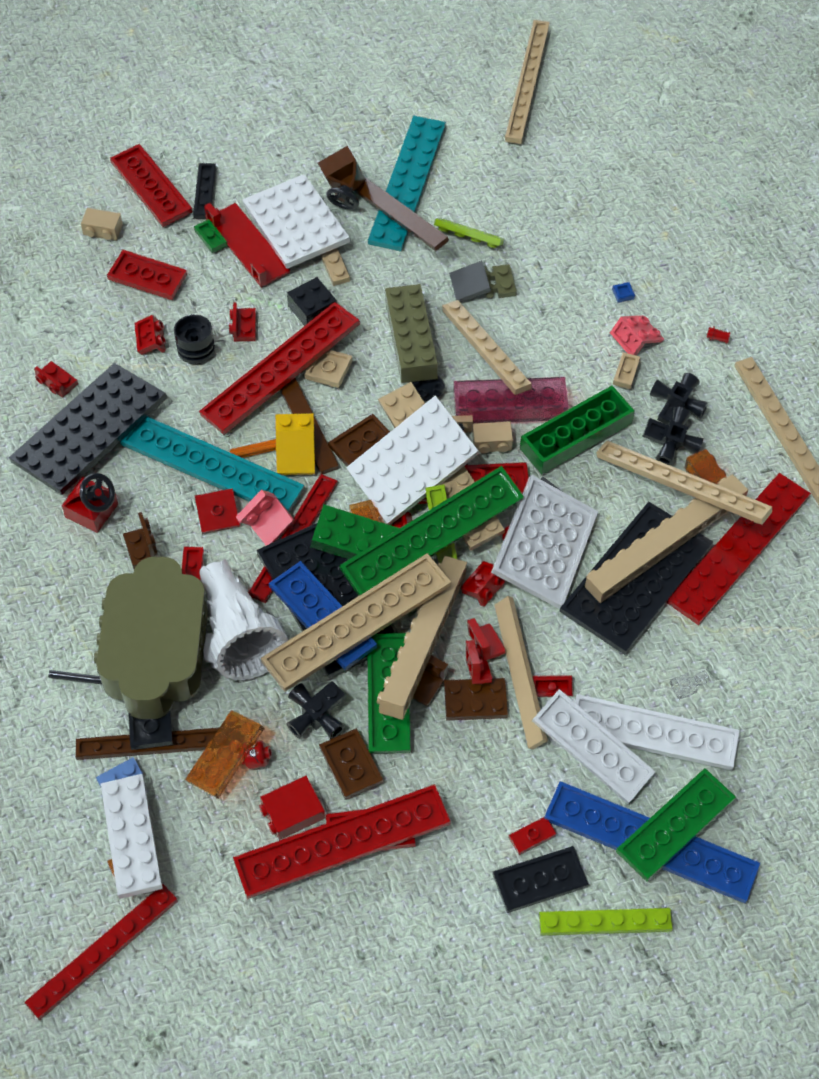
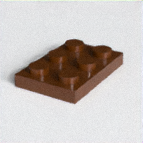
[328,414,390,467]
[444,678,508,721]
[319,728,383,800]

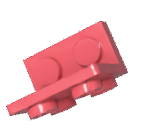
[610,315,664,356]
[236,490,294,545]

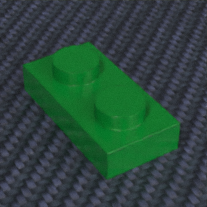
[194,219,227,254]

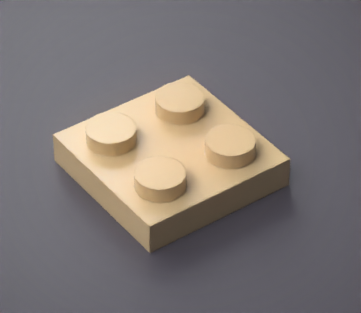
[304,350,353,388]

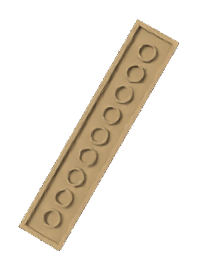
[378,382,505,551]
[261,554,451,692]

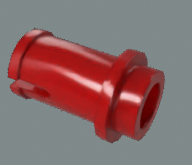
[706,326,731,343]

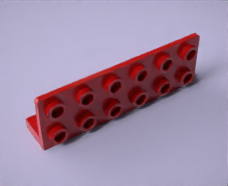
[204,203,290,287]

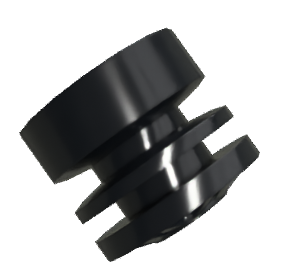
[173,314,215,364]

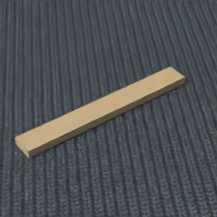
[494,596,548,750]

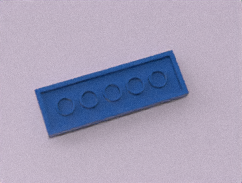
[269,561,377,671]

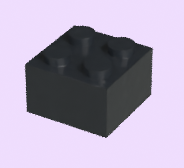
[287,277,337,326]

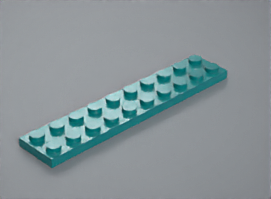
[368,115,446,252]
[120,417,305,513]

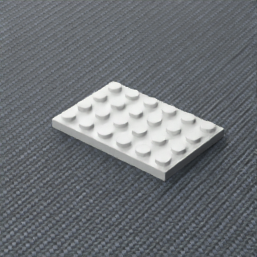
[242,174,350,269]
[346,396,480,525]
[491,475,598,609]

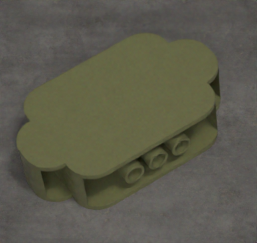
[94,557,208,719]

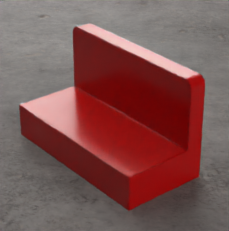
[467,618,505,661]

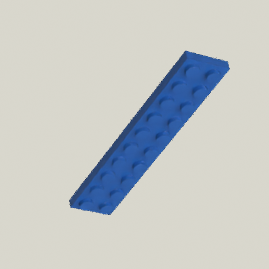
[544,781,760,904]

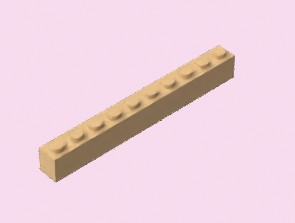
[585,474,748,603]
[377,556,467,720]

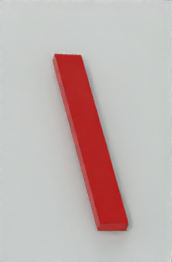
[248,474,338,603]

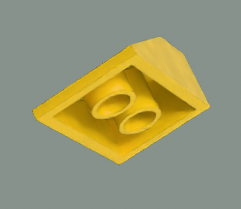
[275,413,315,475]

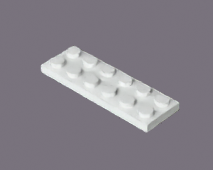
[532,689,655,804]
[101,774,163,899]

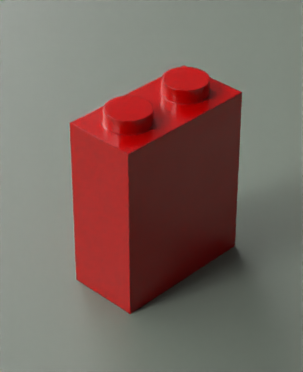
[259,776,325,840]

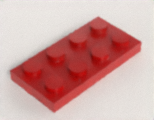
[107,249,187,300]

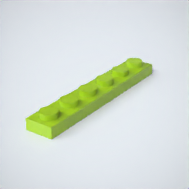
[539,908,672,936]

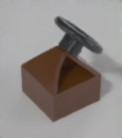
[318,146,366,210]

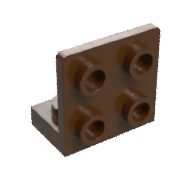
[123,512,158,569]
[412,655,448,706]

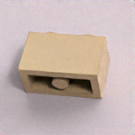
[81,208,123,241]
[472,422,513,453]

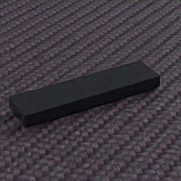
[193,163,216,220]

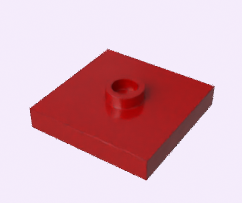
[195,488,240,534]

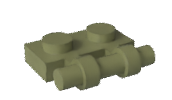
[485,264,516,298]

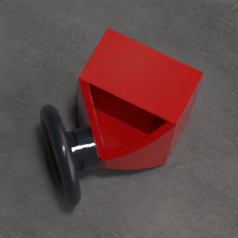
[61,473,118,533]

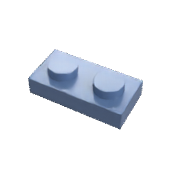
[96,757,144,787]

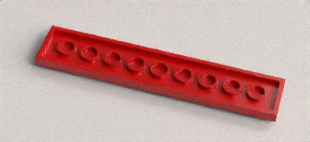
[199,302,360,435]
[667,473,811,625]
[233,784,451,899]

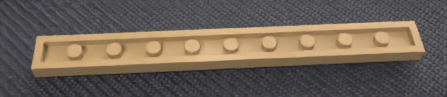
[505,20,550,144]
[735,357,819,505]
[596,441,772,525]

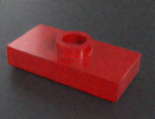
[508,817,556,855]

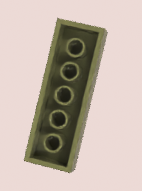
[385,284,438,383]

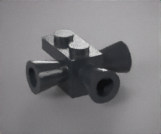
[650,373,709,425]
[642,407,703,465]
[286,681,346,739]

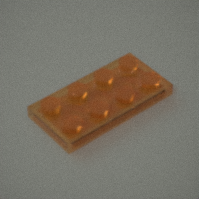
[185,710,265,799]

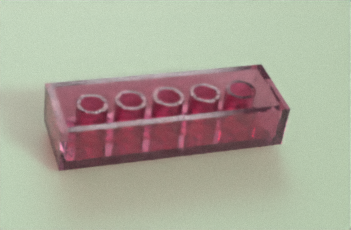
[453,377,569,424]

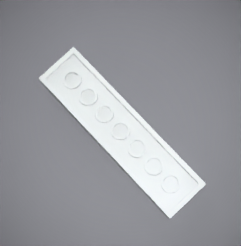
[575,694,739,771]

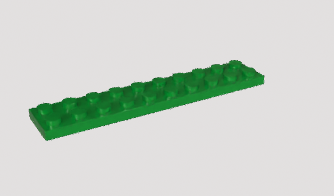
[339,466,524,596]

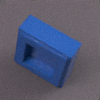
[612,282,635,303]

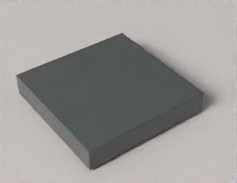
[449,260,491,303]

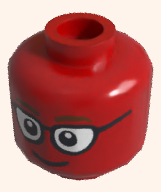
[240,740,272,769]

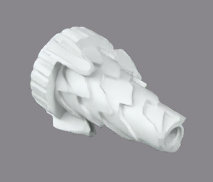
[199,559,288,680]

